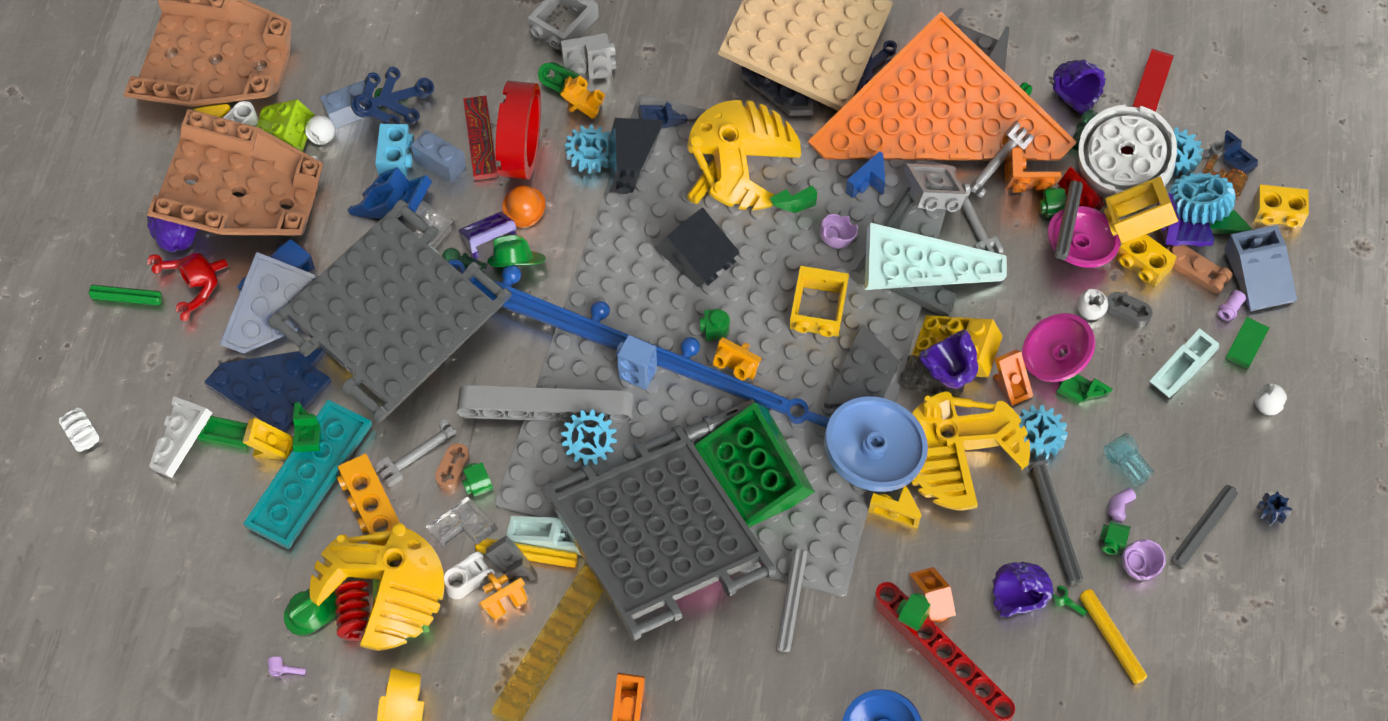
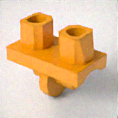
[560,76,605,119]
[713,337,762,381]
[478,573,528,620]

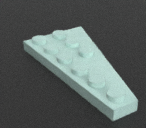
[865,223,1007,290]

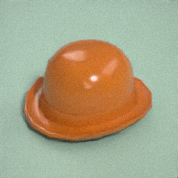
[502,185,546,228]

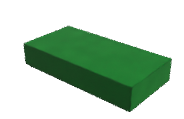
[1225,317,1270,369]
[197,416,248,451]

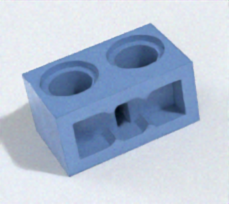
[615,335,657,390]

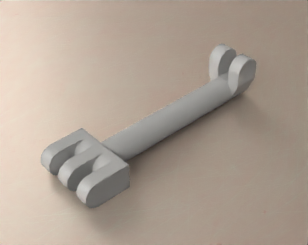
[970,121,1034,198]
[962,182,1003,254]
[373,419,456,488]

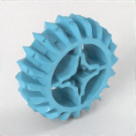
[1169,171,1236,226]

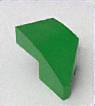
[769,185,817,213]
[1209,210,1253,234]
[1056,374,1113,403]
[293,402,321,452]

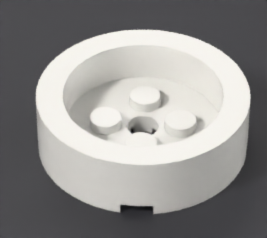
[1078,105,1177,199]

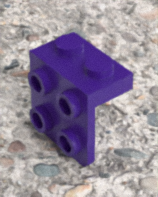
[1156,193,1214,247]

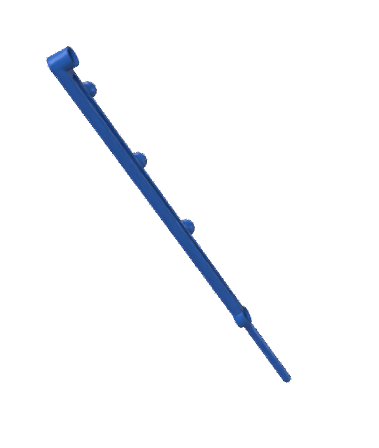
[448,260,830,428]

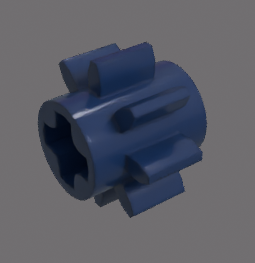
[1256,491,1292,525]

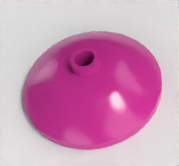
[1047,206,1121,268]
[1022,313,1095,382]

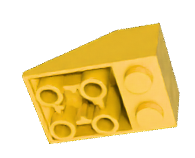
[911,315,1003,377]

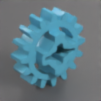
[564,124,610,174]
[1174,127,1204,176]
[1019,405,1068,459]
[561,409,617,465]

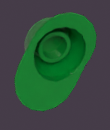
[487,235,546,267]
[284,589,338,636]

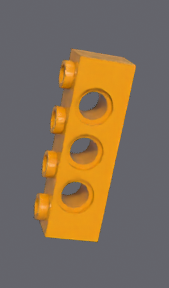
[337,454,400,546]

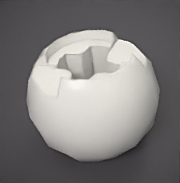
[305,115,335,145]
[1077,289,1108,320]
[1254,384,1287,415]

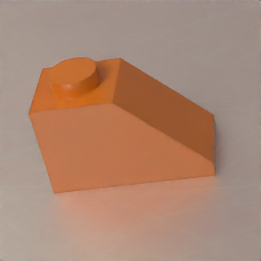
[909,567,956,622]

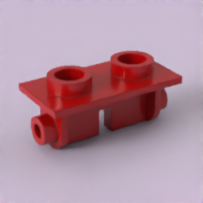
[1057,166,1105,210]

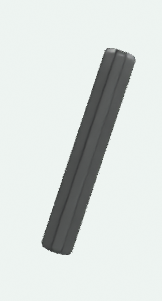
[1054,180,1083,260]
[1172,485,1238,567]

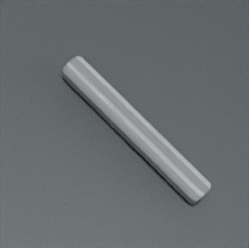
[776,549,807,652]

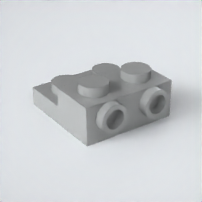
[561,33,616,79]
[904,163,967,212]

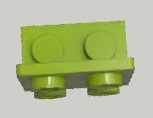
[256,99,315,152]

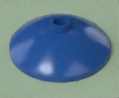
[842,689,922,721]

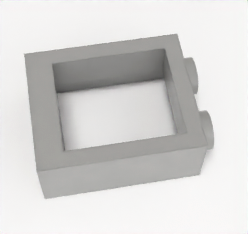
[528,0,599,51]

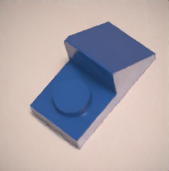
[846,151,885,198]

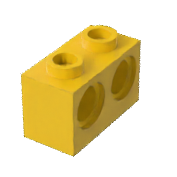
[1254,184,1309,227]
[1116,234,1177,287]

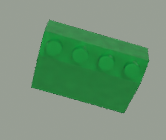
[694,402,815,528]

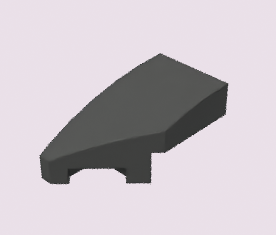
[486,535,537,580]

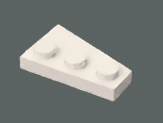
[149,396,212,478]

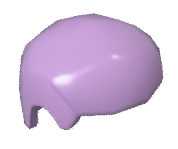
[819,214,858,249]
[1121,539,1166,580]

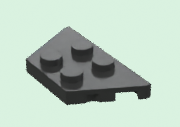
[824,325,899,409]

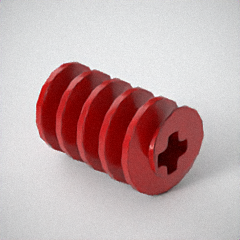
[335,581,370,641]

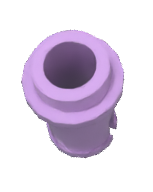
[1218,290,1246,321]

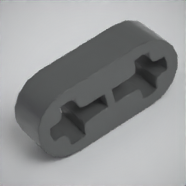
[1107,292,1153,327]

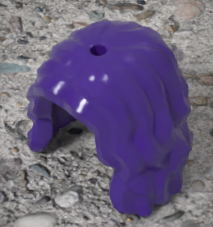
[1053,59,1106,114]
[147,216,198,252]
[919,330,978,389]
[992,562,1054,617]

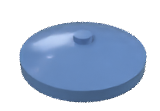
[824,396,928,492]

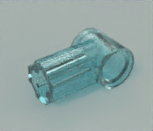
[1104,433,1154,486]

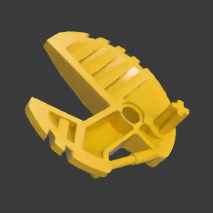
[687,100,801,210]
[911,392,1030,511]
[309,523,445,651]

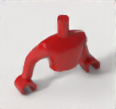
[147,253,228,321]

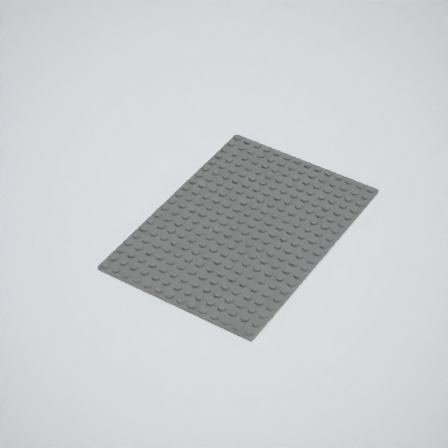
[495,95,956,597]

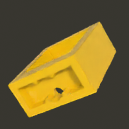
[1104,176,1178,243]
[790,266,849,337]

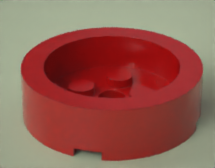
[495,80,541,180]

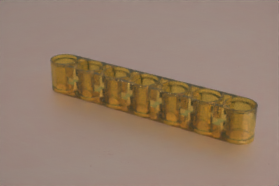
[491,563,604,721]

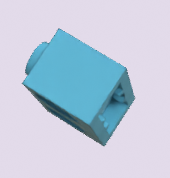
[375,124,414,177]

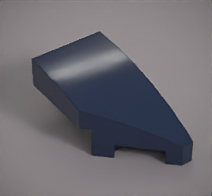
[638,102,688,128]
[1223,130,1258,178]

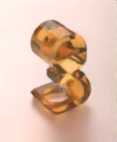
[1201,154,1248,197]

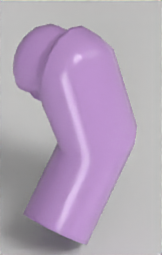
[1108,488,1136,522]

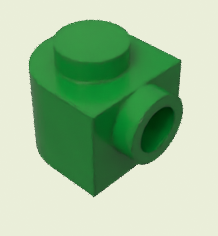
[1039,188,1066,219]
[699,309,730,341]
[462,462,493,497]
[1099,520,1131,555]
[896,593,931,631]

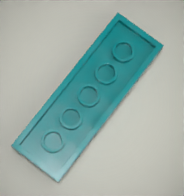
[243,400,372,550]

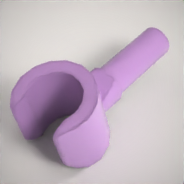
[268,657,306,676]

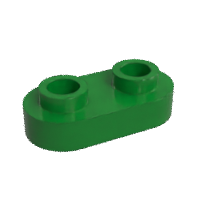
[538,62,580,93]

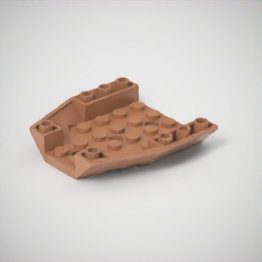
[124,0,292,107]
[147,109,324,235]

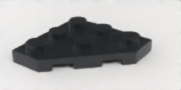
[741,66,813,116]

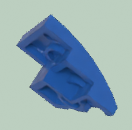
[347,167,432,218]

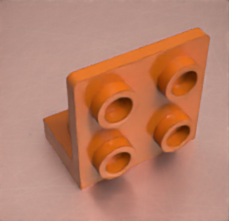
[1004,148,1061,193]

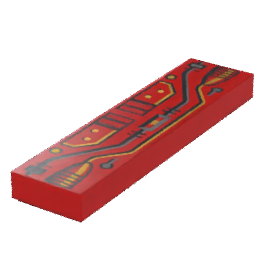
[463,95,498,180]

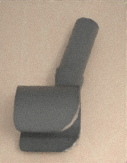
[1188,142,1224,161]

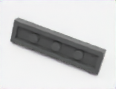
[859,258,957,316]

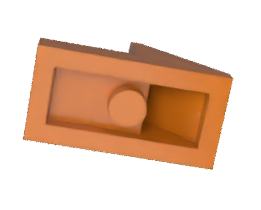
[993,349,1033,406]
[612,673,645,721]

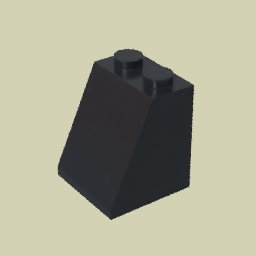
[608,118,663,194]
[654,207,740,287]

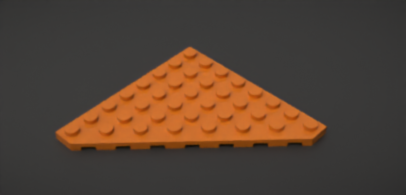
[808,12,1077,161]

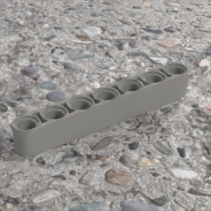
[457,385,634,424]

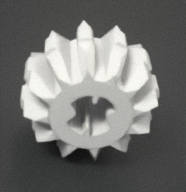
[59,407,99,452]

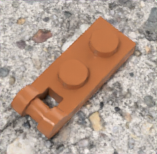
[1167,245,1233,294]

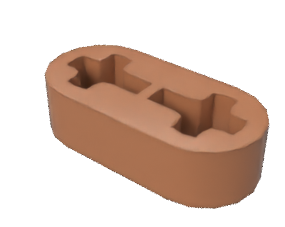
[435,443,470,491]

